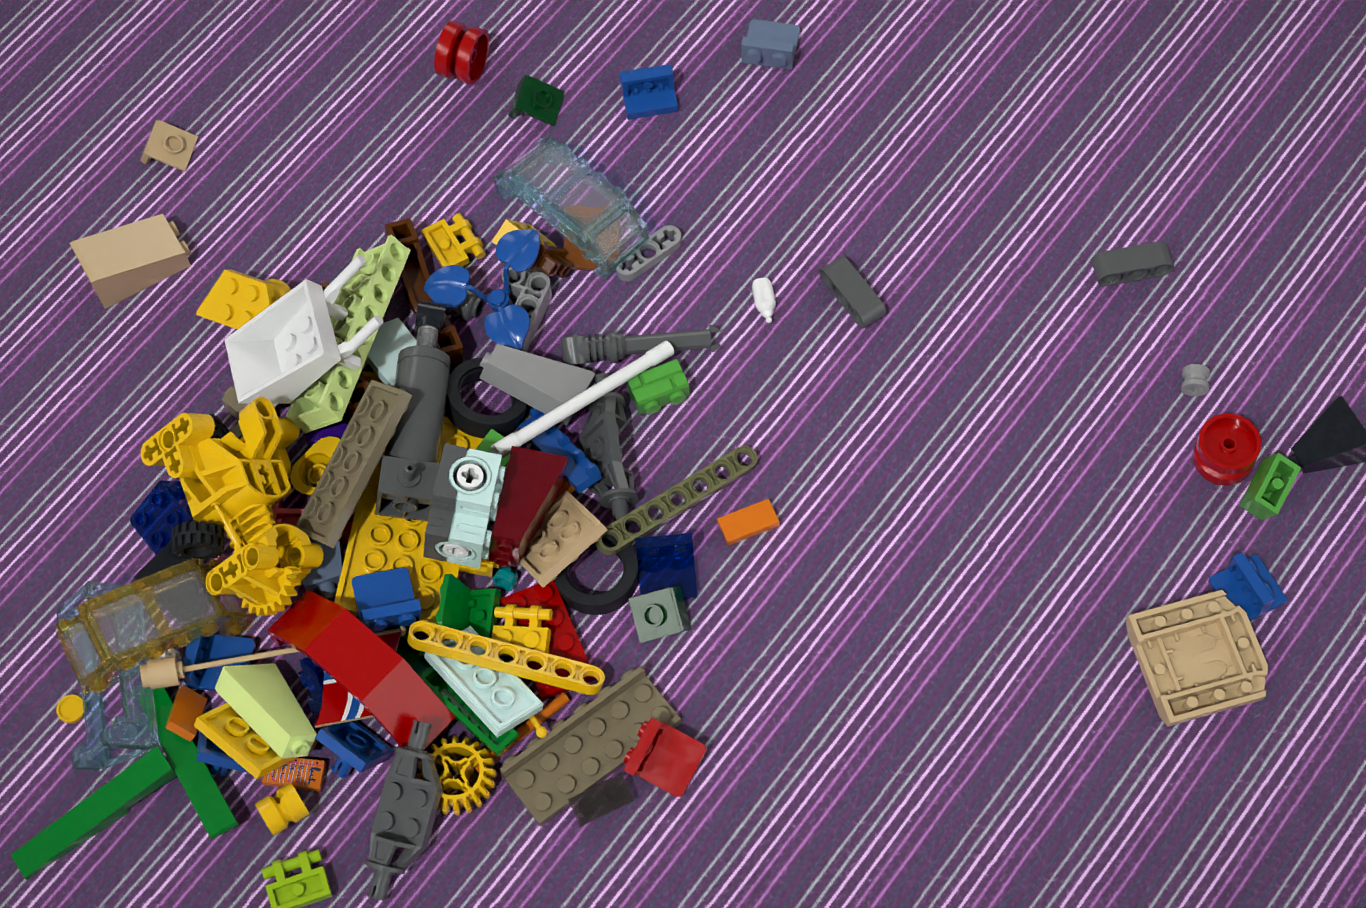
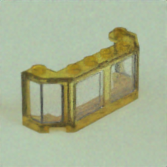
[56,558,247,695]

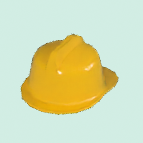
[290,436,340,495]

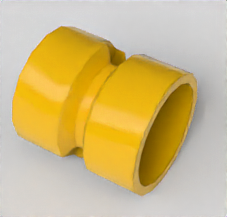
[254,782,310,836]

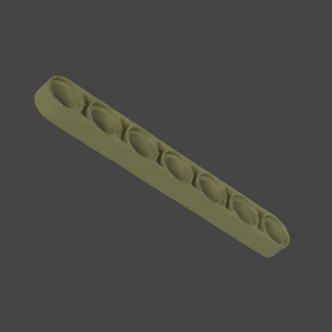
[596,446,757,555]

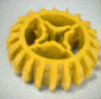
[416,735,497,816]

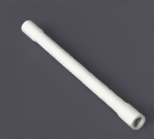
[491,341,674,458]

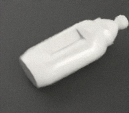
[752,278,776,323]

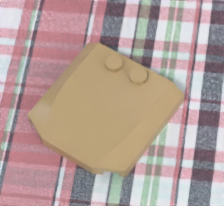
[1126,590,1268,727]

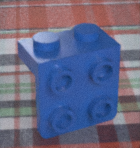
[352,568,421,632]
[180,622,256,691]

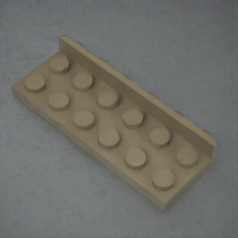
[295,380,412,549]
[500,666,681,827]

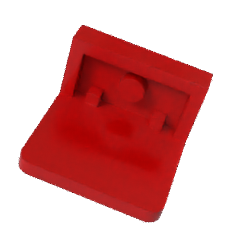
[623,717,707,797]

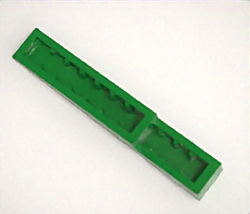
[397,632,519,756]
[134,687,238,840]
[11,746,177,880]

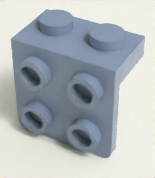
[741,19,800,70]

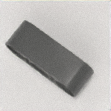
[1091,241,1174,287]
[819,256,886,328]

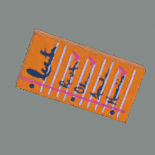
[262,758,327,792]

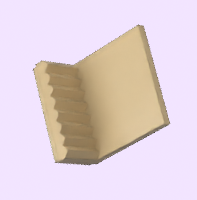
[140,120,198,172]

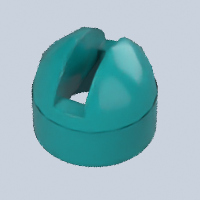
[493,566,518,591]

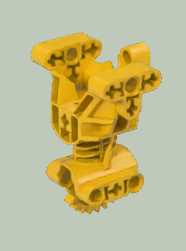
[140,396,323,616]

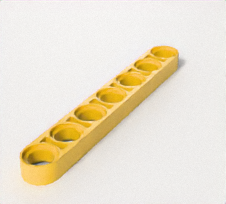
[407,621,605,695]

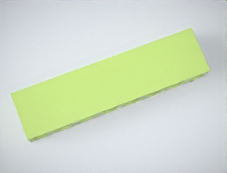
[286,235,411,433]

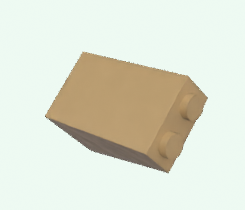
[70,214,191,309]

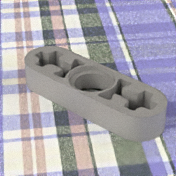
[615,225,681,281]

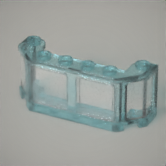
[493,137,649,280]

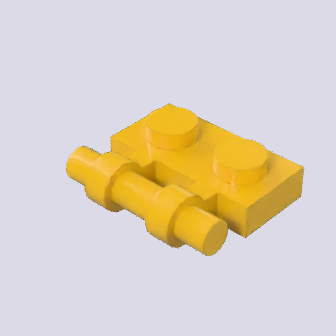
[421,213,486,267]
[491,604,553,657]

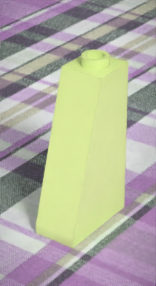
[215,663,317,758]

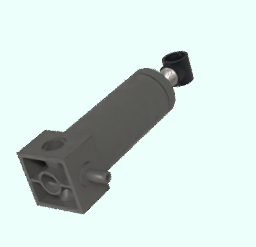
[375,300,451,522]

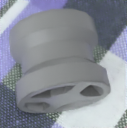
[1181,364,1210,396]

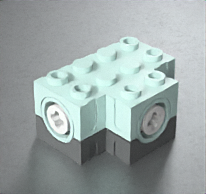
[423,443,506,569]

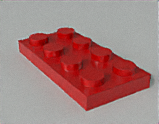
[500,580,595,701]

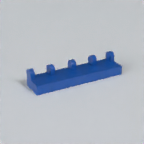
[518,407,602,494]

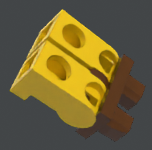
[492,219,573,278]

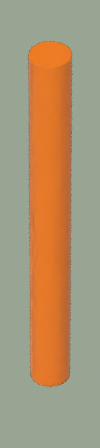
[474,692,570,774]

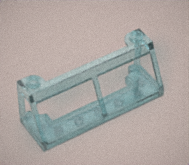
[56,581,159,771]

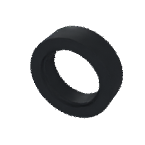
[445,358,527,439]
[554,535,639,615]

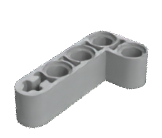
[494,266,552,352]

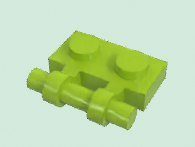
[261,849,333,908]

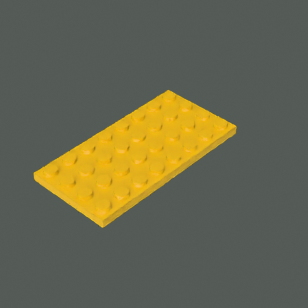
[334,417,483,626]

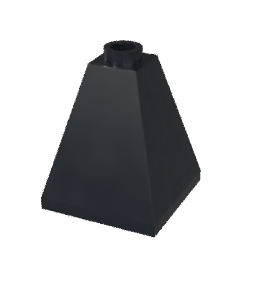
[1288,396,1366,474]

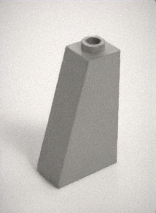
[480,344,595,425]

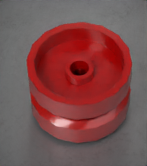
[434,21,489,85]
[1193,413,1261,486]

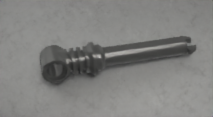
[560,325,720,364]

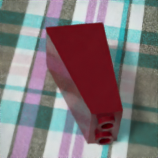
[489,446,568,567]

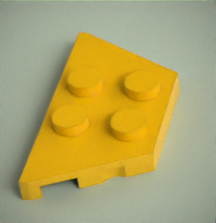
[196,269,275,330]

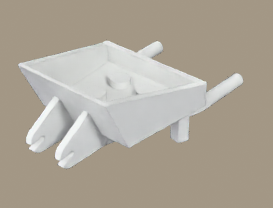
[225,255,383,407]

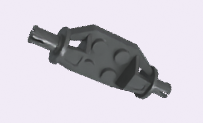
[579,373,638,529]
[364,720,443,901]

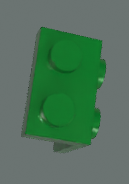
[436,574,501,638]

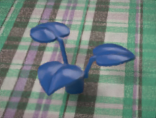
[424,229,540,351]

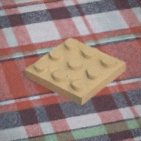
[519,490,607,587]

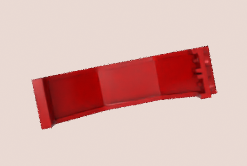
[268,590,456,751]

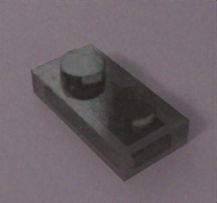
[567,773,634,826]

